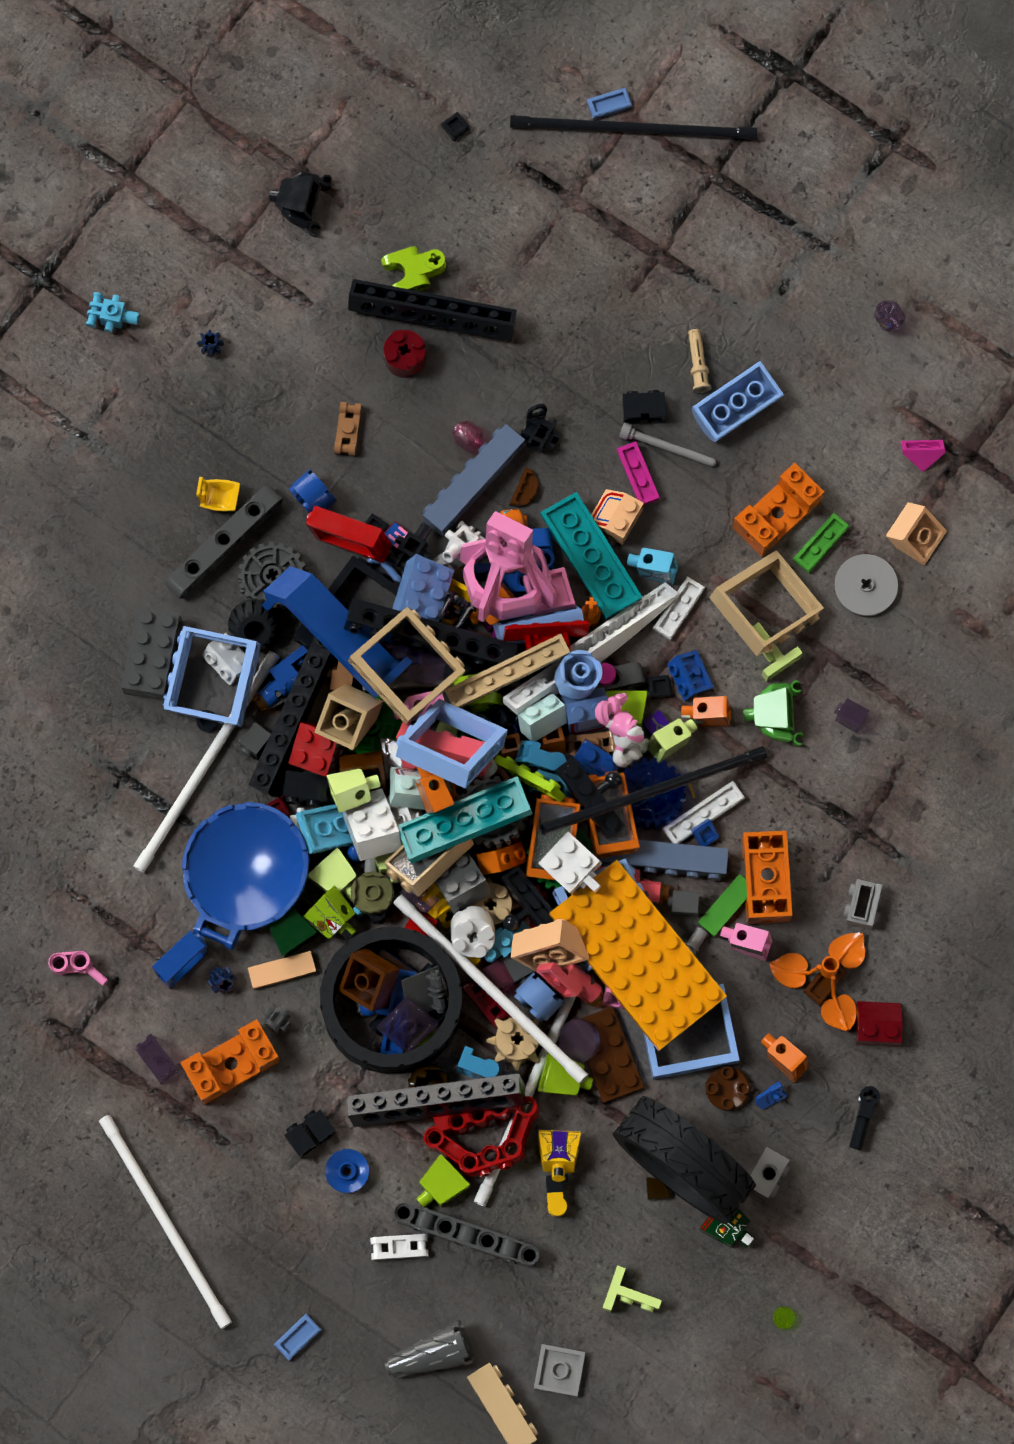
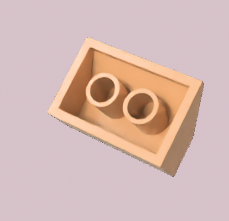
[511,919,589,974]

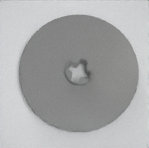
[834,554,898,616]

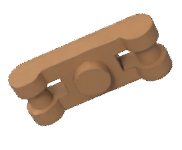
[334,402,362,456]
[564,731,616,757]

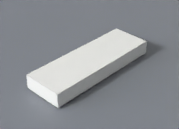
[653,576,705,641]

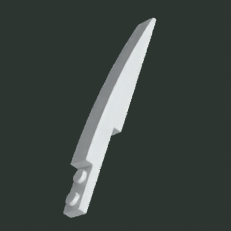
[503,582,679,715]

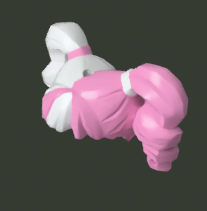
[595,693,649,767]

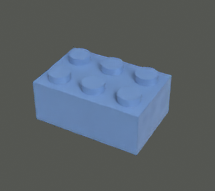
[392,554,454,622]

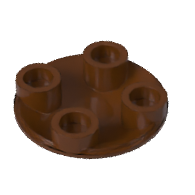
[706,1066,749,1111]

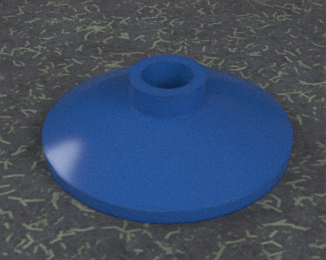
[325,1149,369,1193]

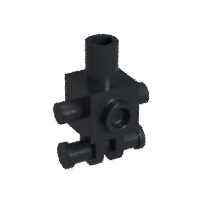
[386,523,432,572]

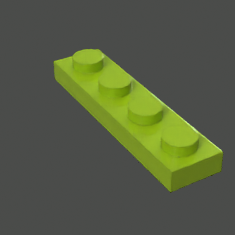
[494,755,565,803]

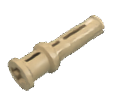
[688,329,711,393]

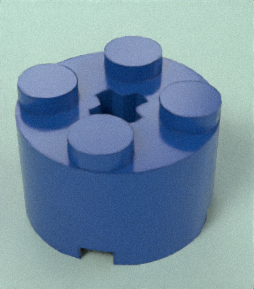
[289,469,337,513]

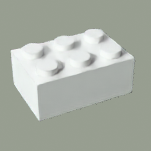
[343,789,401,861]

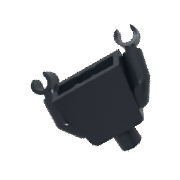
[269,171,332,237]

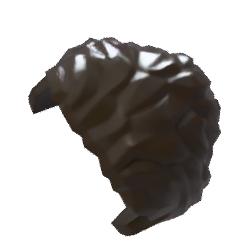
[408,1063,449,1088]

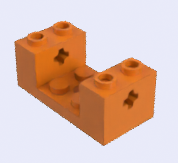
[732,463,825,557]
[741,831,792,924]
[180,1019,280,1105]

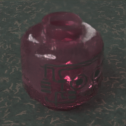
[452,421,484,452]

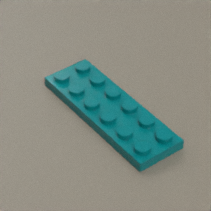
[540,492,642,620]
[397,776,533,864]

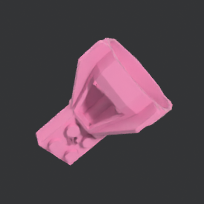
[460,511,556,622]

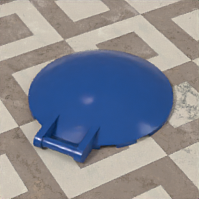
[182,802,309,950]

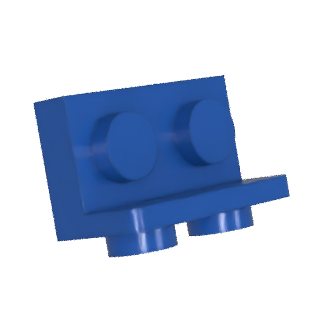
[667,650,714,701]
[573,739,619,777]

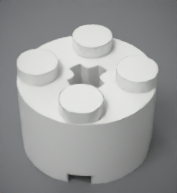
[451,906,495,958]

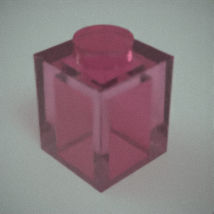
[482,959,514,994]

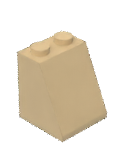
[314,684,384,750]

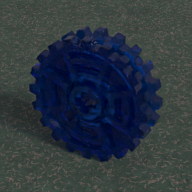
[616,758,686,830]

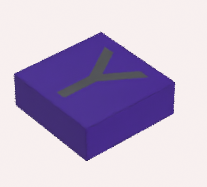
[642,710,670,736]

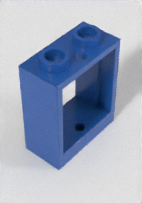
[152,931,208,989]

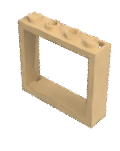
[709,550,824,656]
[348,607,466,725]

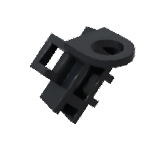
[521,404,560,453]

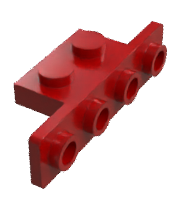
[503,620,590,652]

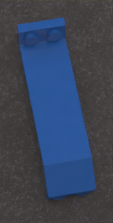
[262,566,412,698]

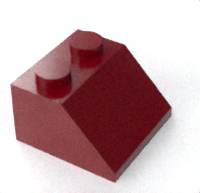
[856,1001,903,1047]

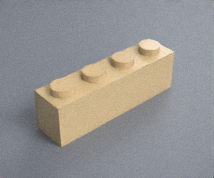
[467,1363,538,1444]

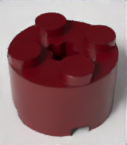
[383,330,426,378]

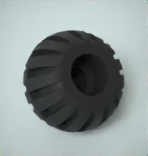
[228,598,281,650]

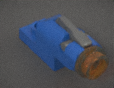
[252,645,308,713]

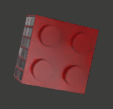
[288,722,345,777]

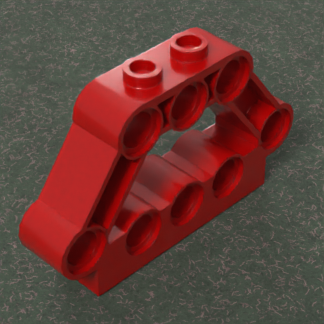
[423,1096,540,1177]

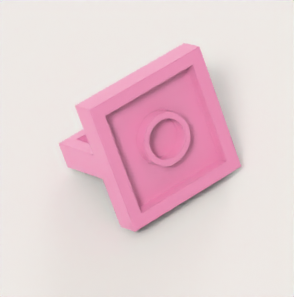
[523,567,575,616]

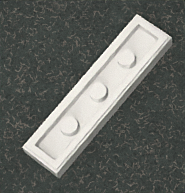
[662,781,745,844]

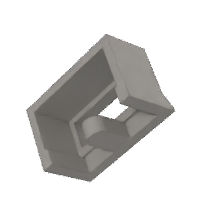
[843,879,883,930]

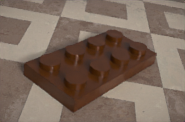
[572,1006,644,1104]

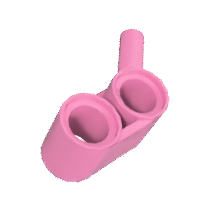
[48,951,108,986]

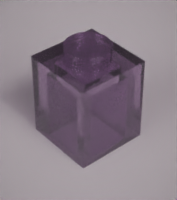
[834,698,870,733]

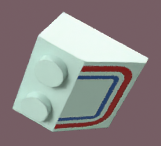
[390,767,433,810]

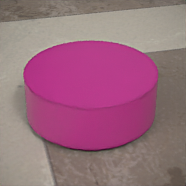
[599,663,616,686]

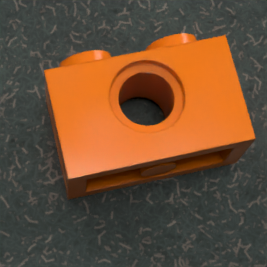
[476,841,527,875]

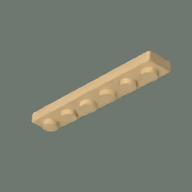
[445,634,570,708]

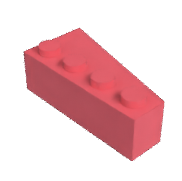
[396,721,491,777]

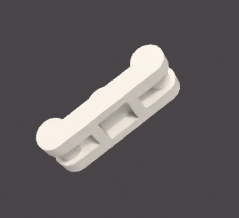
[370,1234,429,1261]

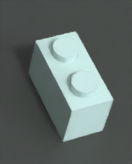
[518,693,567,741]

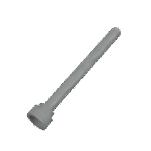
[619,422,717,467]

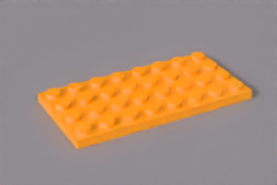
[549,860,727,1051]

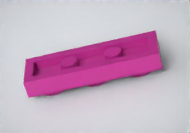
[616,441,660,506]

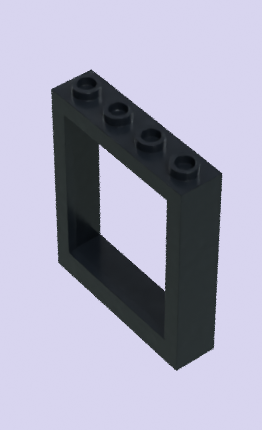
[293,556,400,688]

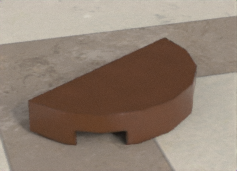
[509,467,539,507]

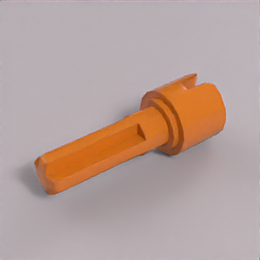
[581,597,601,628]

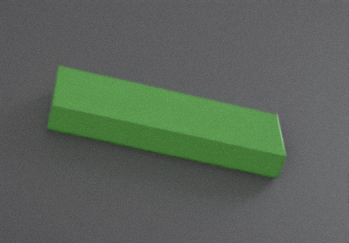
[792,513,850,574]
[697,874,747,937]

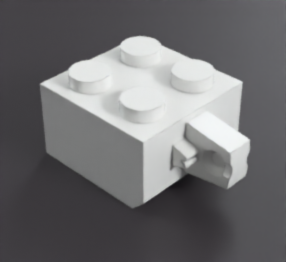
[538,832,602,895]

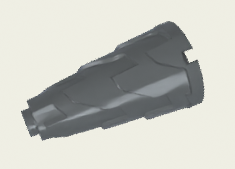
[385,1320,474,1378]

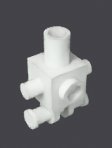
[442,521,485,563]

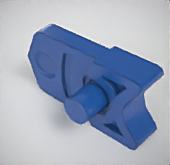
[756,1081,788,1109]

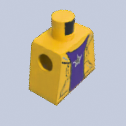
[538,1130,581,1182]

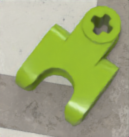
[381,246,446,292]

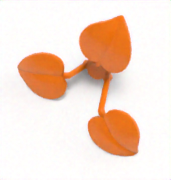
[770,933,865,1031]

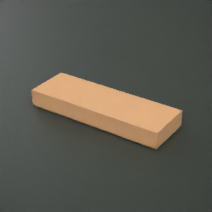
[248,951,316,990]

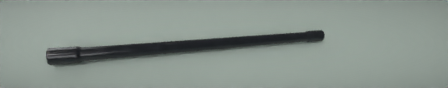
[510,115,757,140]
[539,746,767,836]

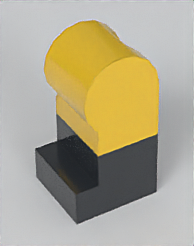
[546,1174,569,1218]

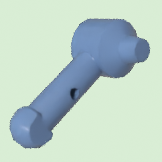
[366,558,402,583]

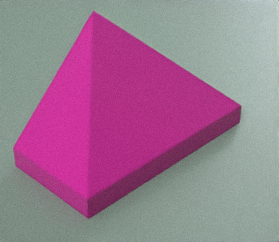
[901,440,945,472]

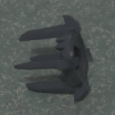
[439,591,477,628]

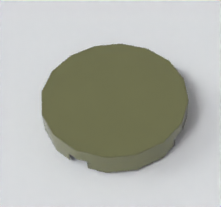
[350,871,394,915]

